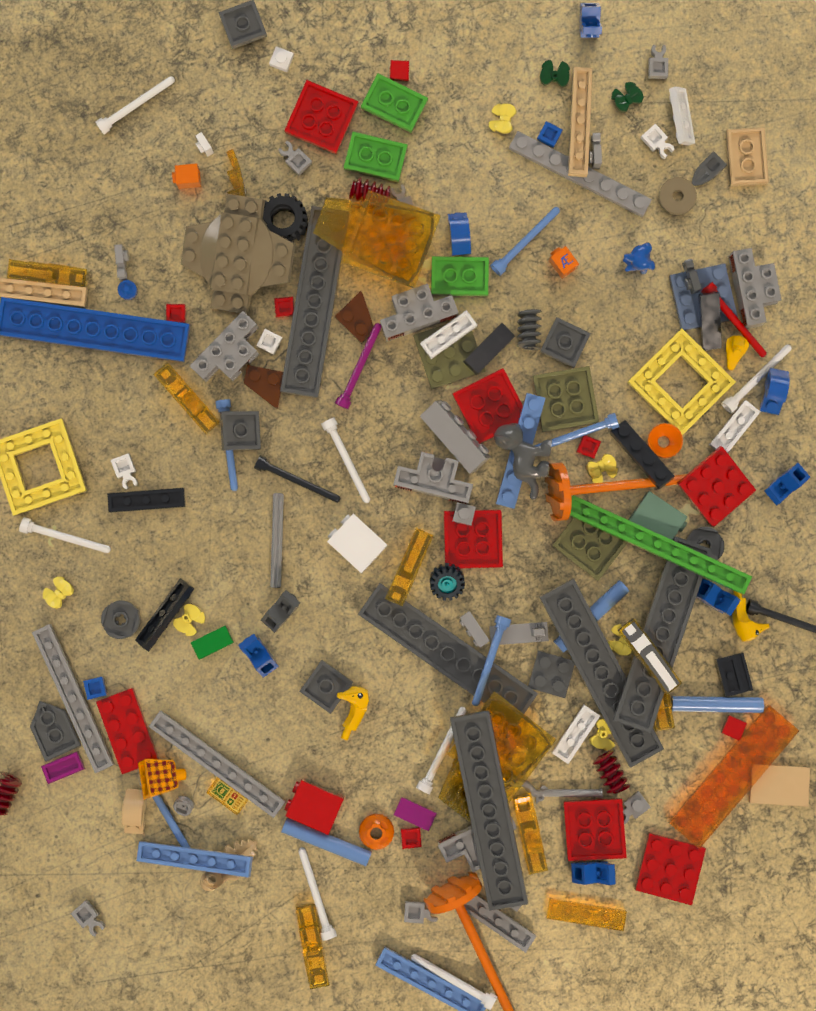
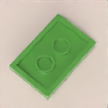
[361,73,428,133]
[344,132,408,183]
[431,256,489,296]

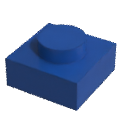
[537,121,563,148]
[83,676,108,700]

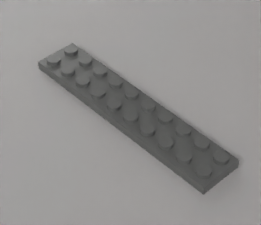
[280,206,349,398]
[613,536,712,734]
[539,579,664,768]
[358,583,538,725]
[450,710,528,911]

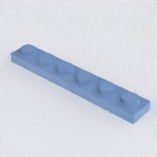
[496,393,546,509]
[136,841,253,877]
[375,946,486,1011]

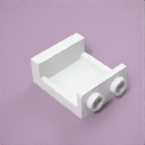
[327,513,388,574]

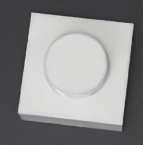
[269,46,294,72]
[195,132,214,157]
[256,329,283,355]

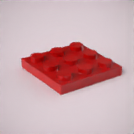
[284,80,359,155]
[452,368,523,444]
[677,446,756,527]
[444,510,503,569]
[564,798,627,861]
[634,832,706,905]

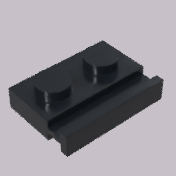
[715,652,753,697]

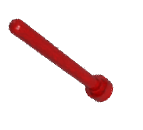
[701,282,767,357]

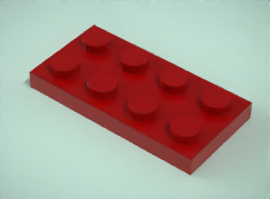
[96,688,159,774]

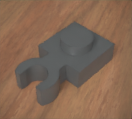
[682,258,702,295]

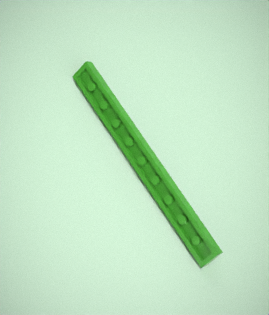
[570,495,752,595]

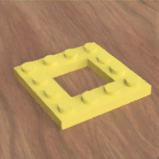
[627,329,736,435]
[0,418,87,516]

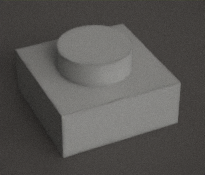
[453,502,476,526]

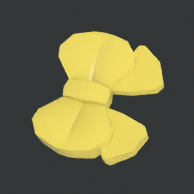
[489,104,517,134]
[586,454,618,483]
[43,577,74,609]
[173,603,205,636]
[608,624,632,656]
[589,718,615,751]

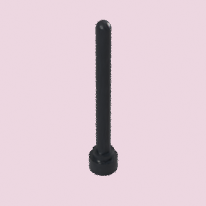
[254,455,341,503]
[746,599,816,634]

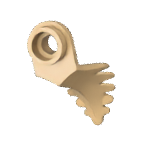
[200,839,257,891]

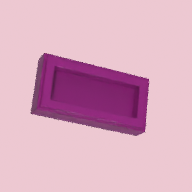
[41,751,85,784]
[394,797,437,831]

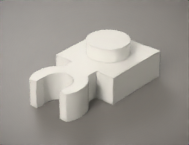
[641,124,674,159]
[111,453,138,490]

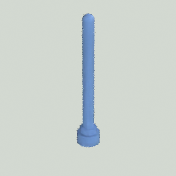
[490,207,560,276]
[215,399,238,491]
[534,413,619,447]
[472,615,511,706]
[140,783,191,848]

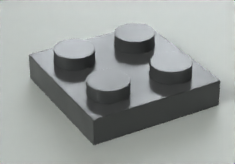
[218,0,267,49]
[540,317,591,368]
[220,411,261,451]
[528,651,575,698]
[299,660,353,714]

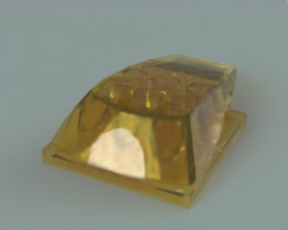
[313,190,441,289]
[438,691,556,822]

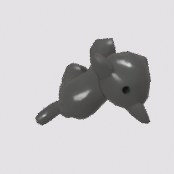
[494,423,552,500]

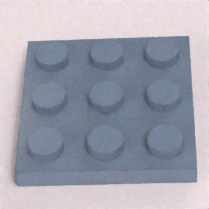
[669,263,738,331]

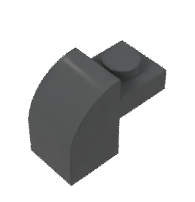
[261,590,300,633]

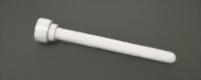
[95,76,175,134]
[721,345,792,414]
[321,417,370,503]
[19,517,111,553]
[416,707,466,795]
[298,847,337,941]
[411,954,498,1010]

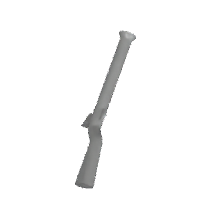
[502,773,603,804]

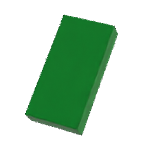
[191,625,234,660]

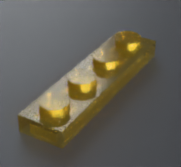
[546,898,627,931]

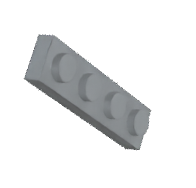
[464,895,536,953]

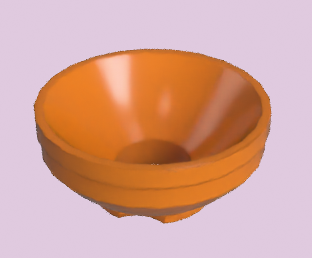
[647,423,683,458]
[359,814,394,850]

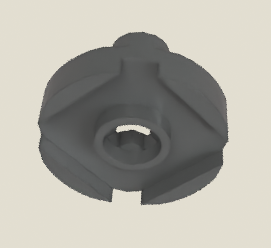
[686,527,724,560]
[101,600,141,639]

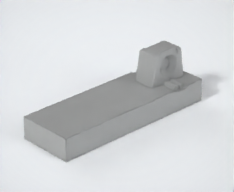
[489,622,549,645]

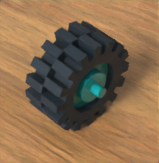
[430,563,465,601]

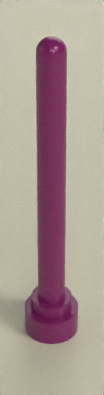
[335,323,381,409]

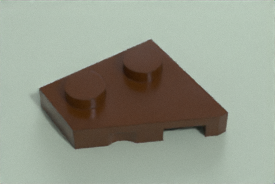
[335,291,374,344]
[244,365,283,409]

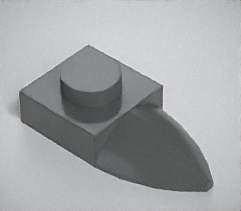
[692,151,727,186]

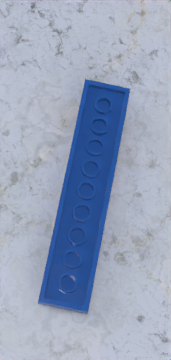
[0,297,190,362]

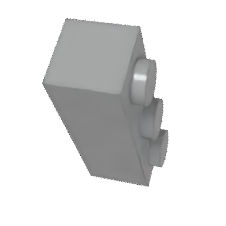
[459,611,490,648]

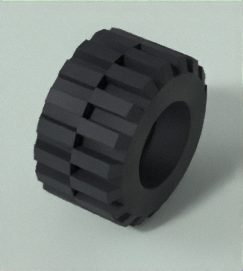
[263,193,308,243]

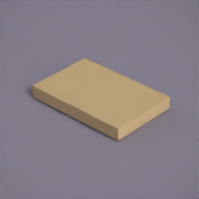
[726,127,769,187]
[749,763,810,807]

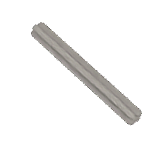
[270,493,284,588]

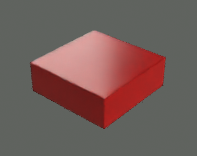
[390,60,409,81]
[274,297,294,318]
[166,304,186,323]
[576,435,601,459]
[721,715,747,741]
[401,827,422,849]

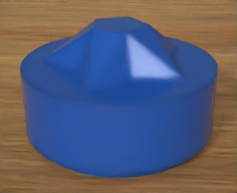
[118,280,138,300]

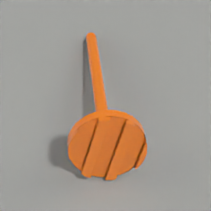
[545,462,687,521]
[424,872,514,1011]

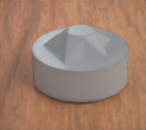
[173,796,194,816]

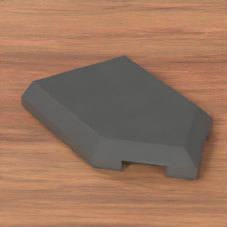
[30,701,81,762]

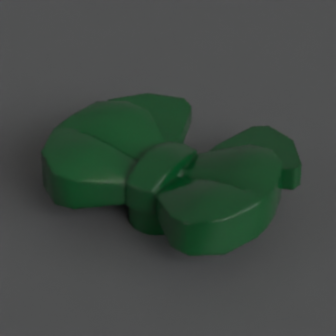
[540,60,570,88]
[611,82,644,113]

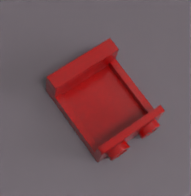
[284,778,344,835]

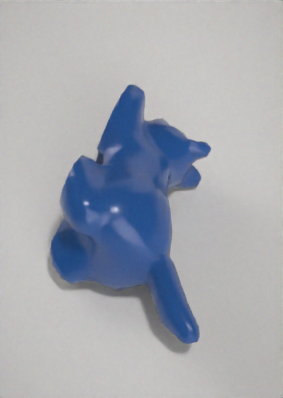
[623,242,655,275]

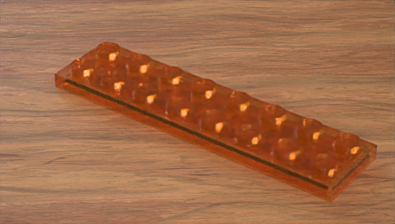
[668,705,799,849]

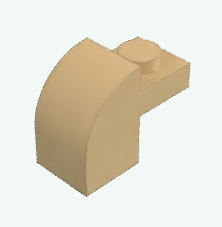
[122,789,147,834]

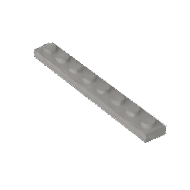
[509,131,652,217]
[32,624,114,773]
[149,711,286,818]

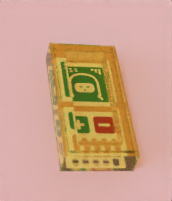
[206,777,248,815]

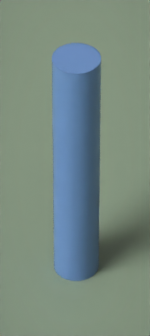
[553,580,630,653]
[670,696,764,713]
[281,818,372,866]

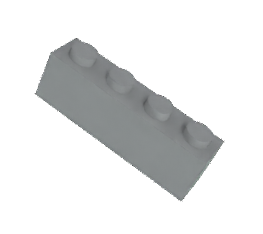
[420,400,491,473]

